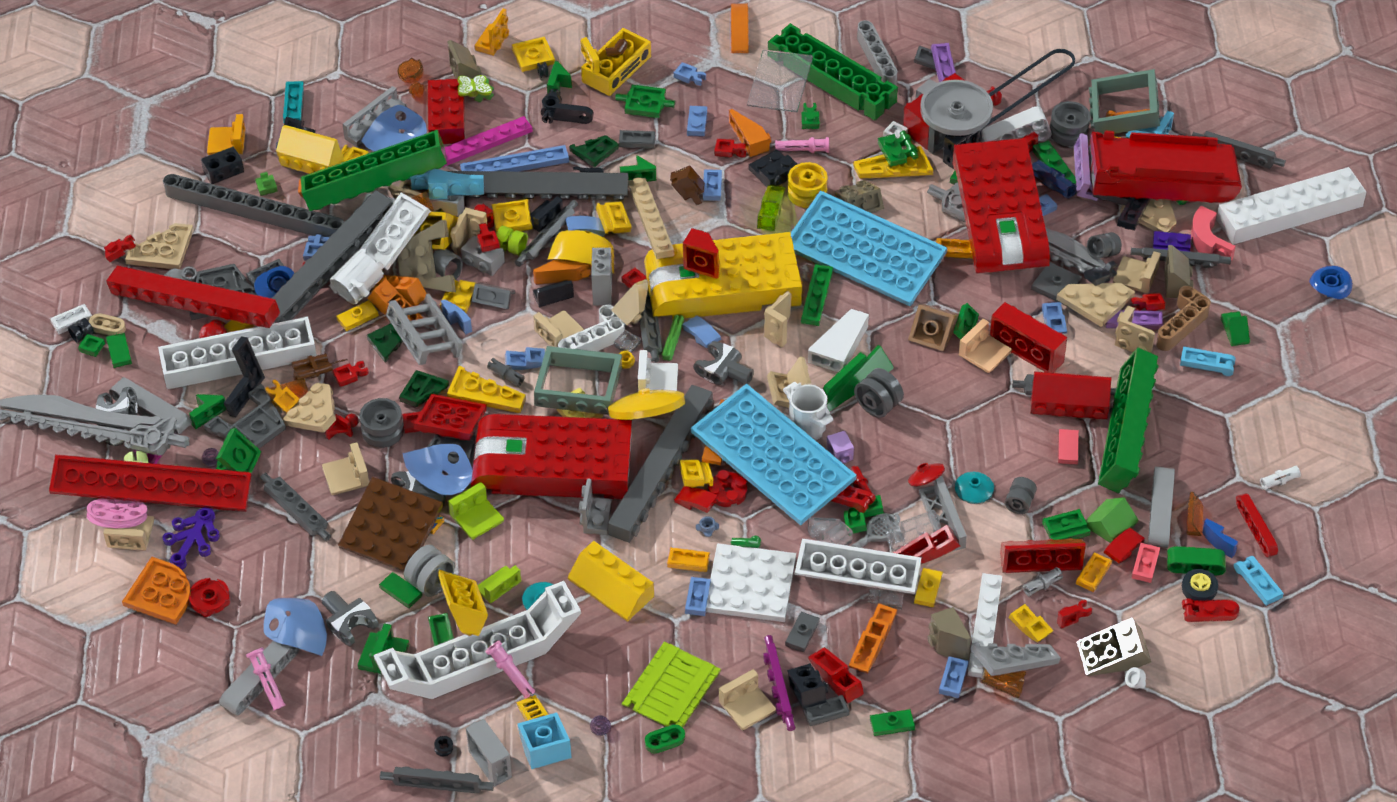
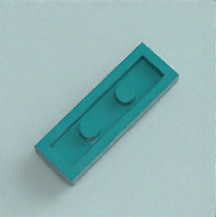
[283,81,304,123]

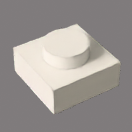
[883,121,908,138]

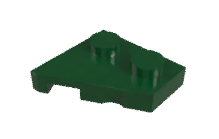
[569,135,619,168]
[367,323,403,363]
[399,370,449,407]

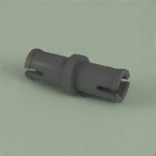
[487,358,525,387]

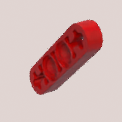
[1236,493,1278,557]

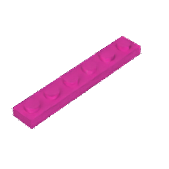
[442,116,533,168]

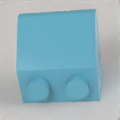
[517,713,572,769]

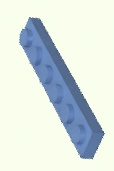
[460,145,569,172]

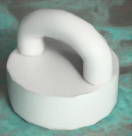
[1125,667,1146,689]

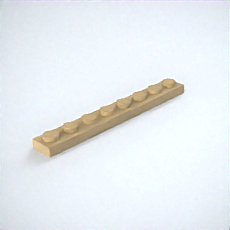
[628,178,674,259]

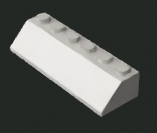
[795,539,921,594]

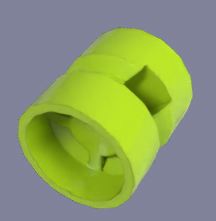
[496,226,528,256]

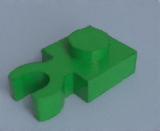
[801,103,820,129]

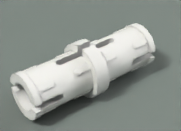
[1260,466,1301,490]

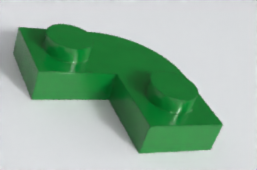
[844,495,884,535]

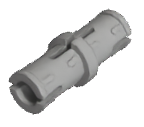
[1023,567,1063,596]

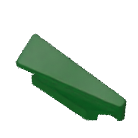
[823,345,894,412]

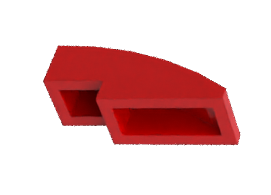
[893,525,960,564]
[808,647,864,704]

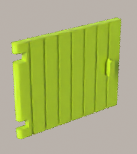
[622,642,721,727]

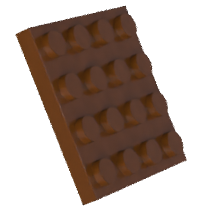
[338,477,444,572]

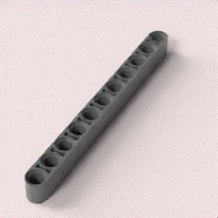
[163,174,344,237]

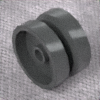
[1050,101,1091,146]
[854,368,904,418]
[359,398,404,448]

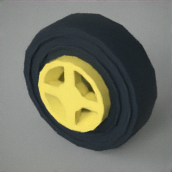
[1181,569,1218,601]

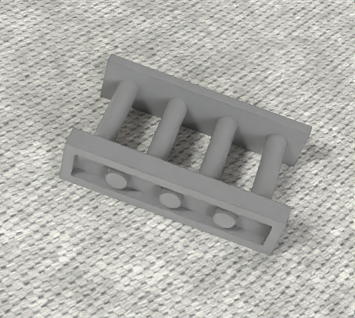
[386,294,462,365]

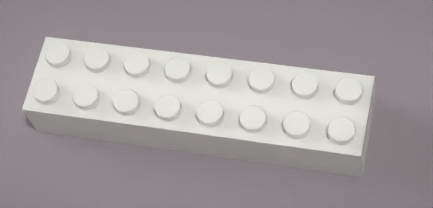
[1216,167,1366,245]
[158,317,317,390]

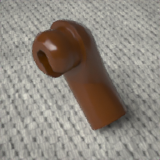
[605,39,628,57]

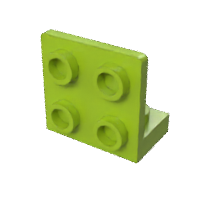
[448,482,504,540]

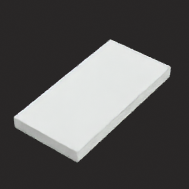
[359,192,431,270]

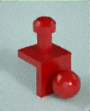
[325,413,359,440]

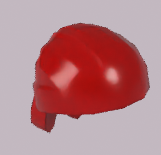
[199,319,227,339]

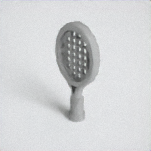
[851,513,900,548]

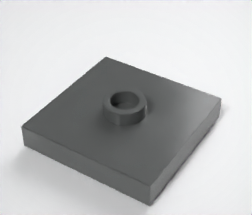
[1031,262,1082,304]

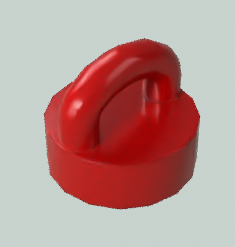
[986,86,1002,106]

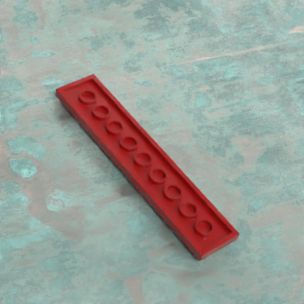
[49,454,252,512]

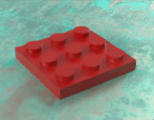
[414,394,487,440]

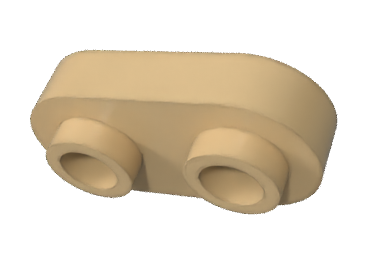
[89,314,126,336]

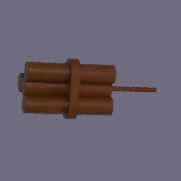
[292,353,348,381]

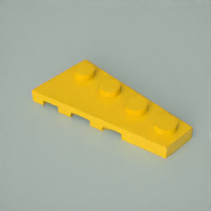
[853,146,933,179]
[447,366,526,413]

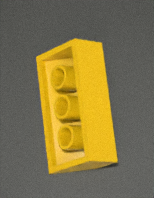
[276,125,345,174]
[568,541,654,622]
[437,569,488,636]

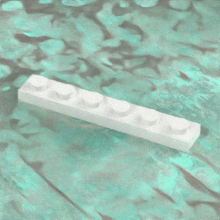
[967,573,1002,679]

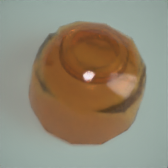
[397,58,424,84]

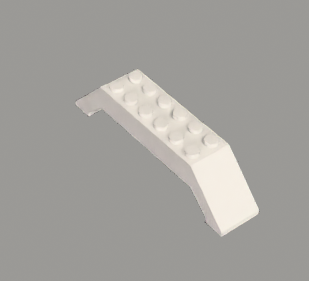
[374,581,581,699]

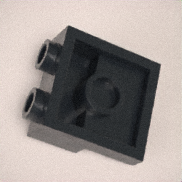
[748,150,797,190]

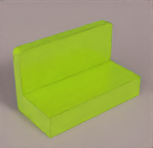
[478,565,521,604]

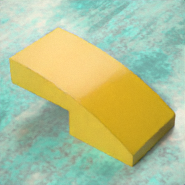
[1008,604,1053,643]

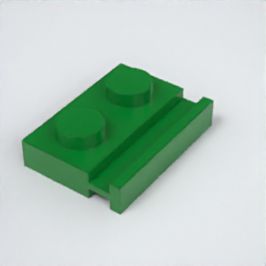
[1042,509,1091,540]

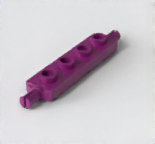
[763,635,796,731]

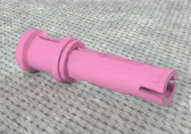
[775,137,829,153]
[485,641,535,699]
[246,647,285,711]

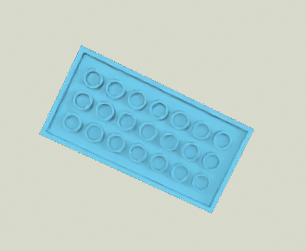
[791,190,947,306]
[691,384,857,526]

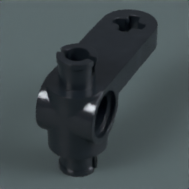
[541,89,594,124]

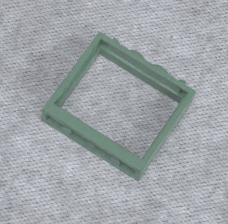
[1089,69,1160,135]
[534,346,622,415]

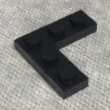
[1093,195,1150,231]
[224,336,265,418]

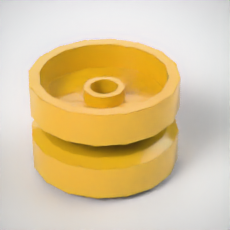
[788,162,828,208]

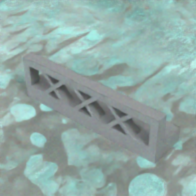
[343,86,407,147]
[919,476,967,551]

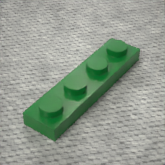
[1032,140,1077,194]
[801,264,833,326]

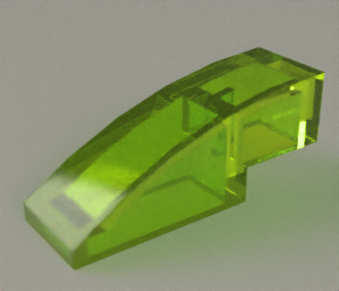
[757,185,786,231]

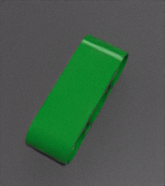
[1167,546,1226,576]

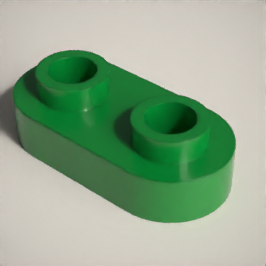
[645,725,685,754]

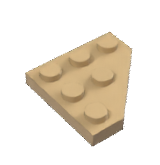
[1120,198,1177,232]
[125,223,194,269]
[1056,283,1135,327]
[282,383,336,433]

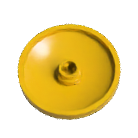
[608,388,685,420]

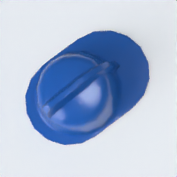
[254,266,294,298]

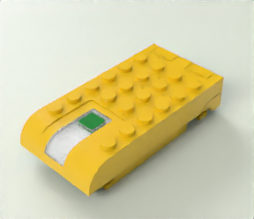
[644,232,802,320]

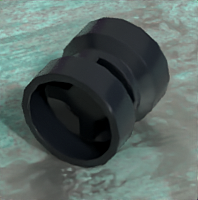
[67,318,94,343]

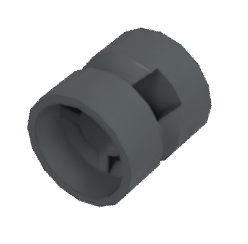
[1087,232,1122,259]
[1004,477,1037,514]

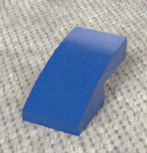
[1202,518,1238,558]

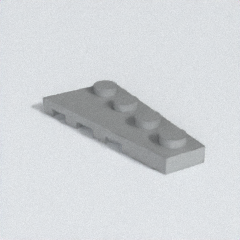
[970,643,1061,676]

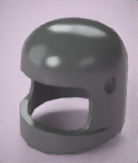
[433,249,463,280]

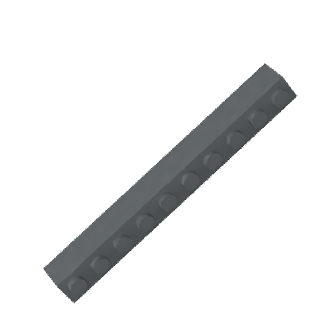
[447,171,629,200]
[255,190,393,327]
[608,385,715,543]

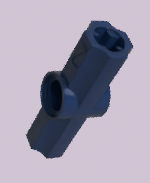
[1032,160,1077,199]

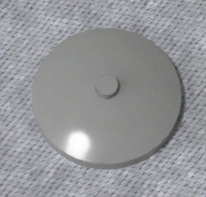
[920,80,993,136]

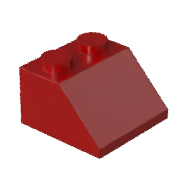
[683,228,719,279]

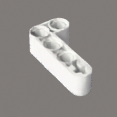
[978,107,1052,142]
[558,305,625,352]

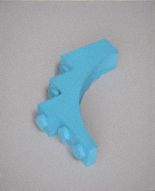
[394,144,484,199]

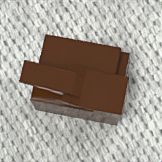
[670,165,705,206]

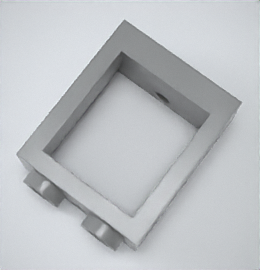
[591,248,612,305]
[466,719,512,787]

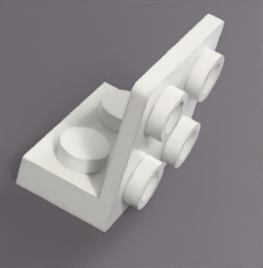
[638,350,678,391]

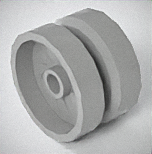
[404,545,455,597]

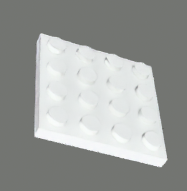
[706,543,796,622]

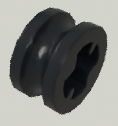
[537,62,549,78]
[434,736,453,757]

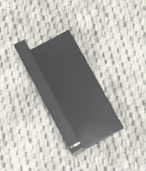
[472,283,516,309]

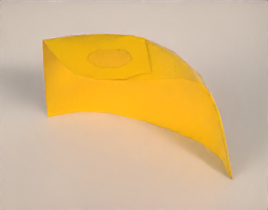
[547,230,614,273]

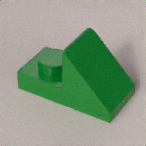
[547,61,572,93]
[620,155,657,182]
[1221,311,1250,346]
[189,394,227,429]

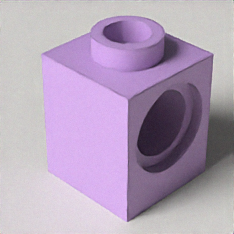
[826,431,854,463]

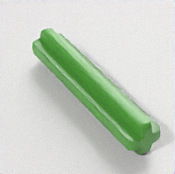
[662,315,684,361]

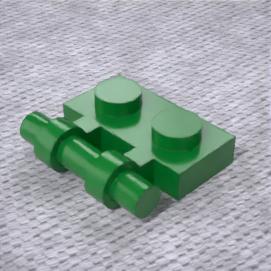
[878,130,919,167]

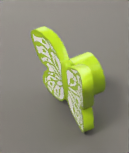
[458,75,492,97]

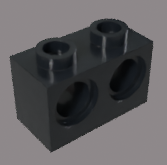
[201,146,244,184]
[787,663,828,709]

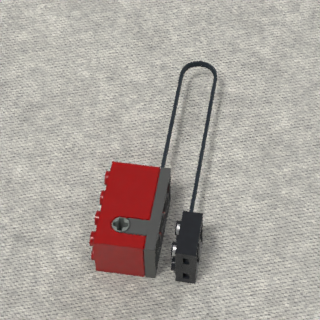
[903,49,1075,169]

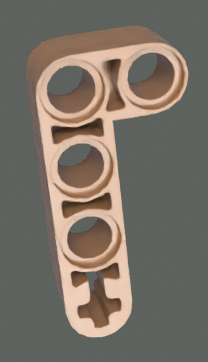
[1156,286,1211,351]

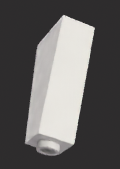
[808,309,869,372]

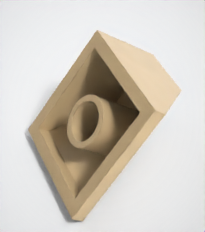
[611,279,649,325]

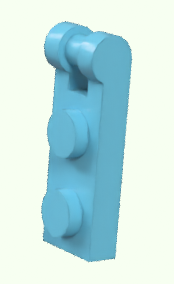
[1180,347,1236,376]
[1234,556,1284,605]

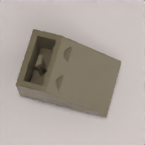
[1077,618,1151,676]

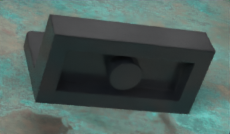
[530,196,563,232]
[533,280,574,308]

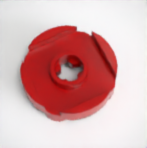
[708,470,747,507]
[189,578,230,617]

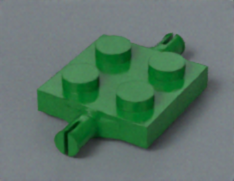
[615,84,675,118]

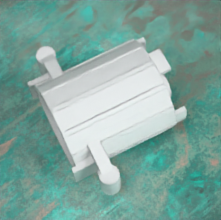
[329,248,384,305]
[783,382,833,441]

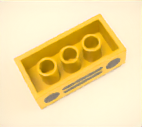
[581,28,651,96]

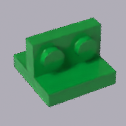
[216,428,262,473]
[357,623,410,674]

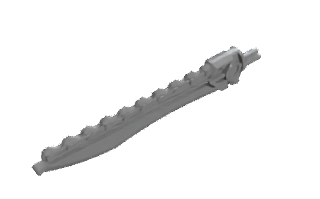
[927,183,1106,273]
[0,395,190,455]

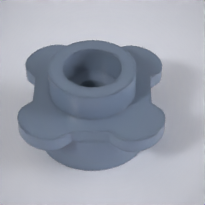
[696,516,719,537]

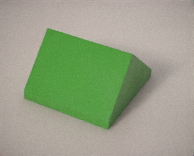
[1085,497,1138,543]

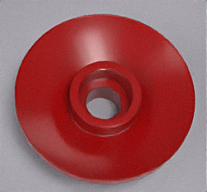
[908,463,945,487]

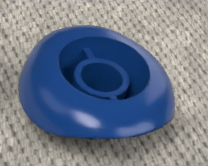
[1309,266,1353,299]

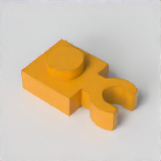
[265,379,299,414]

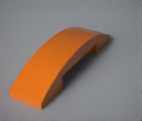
[731,3,749,53]

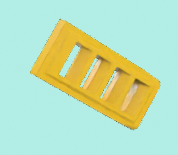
[516,695,548,721]

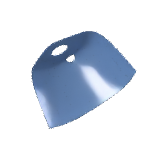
[361,105,427,151]
[403,444,472,495]
[264,598,327,656]

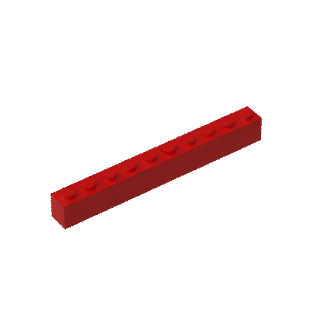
[106,266,280,328]

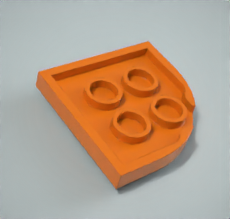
[122,557,191,625]

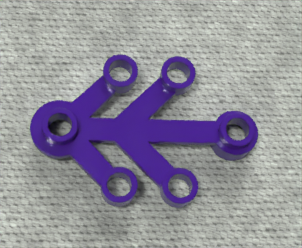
[162,507,220,570]

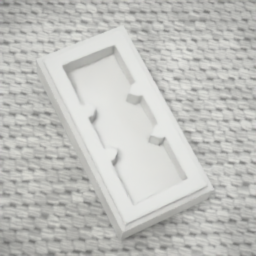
[50,304,92,335]

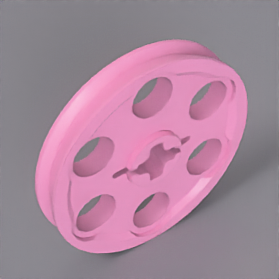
[87,498,147,528]

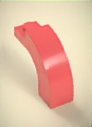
[1191,206,1235,261]

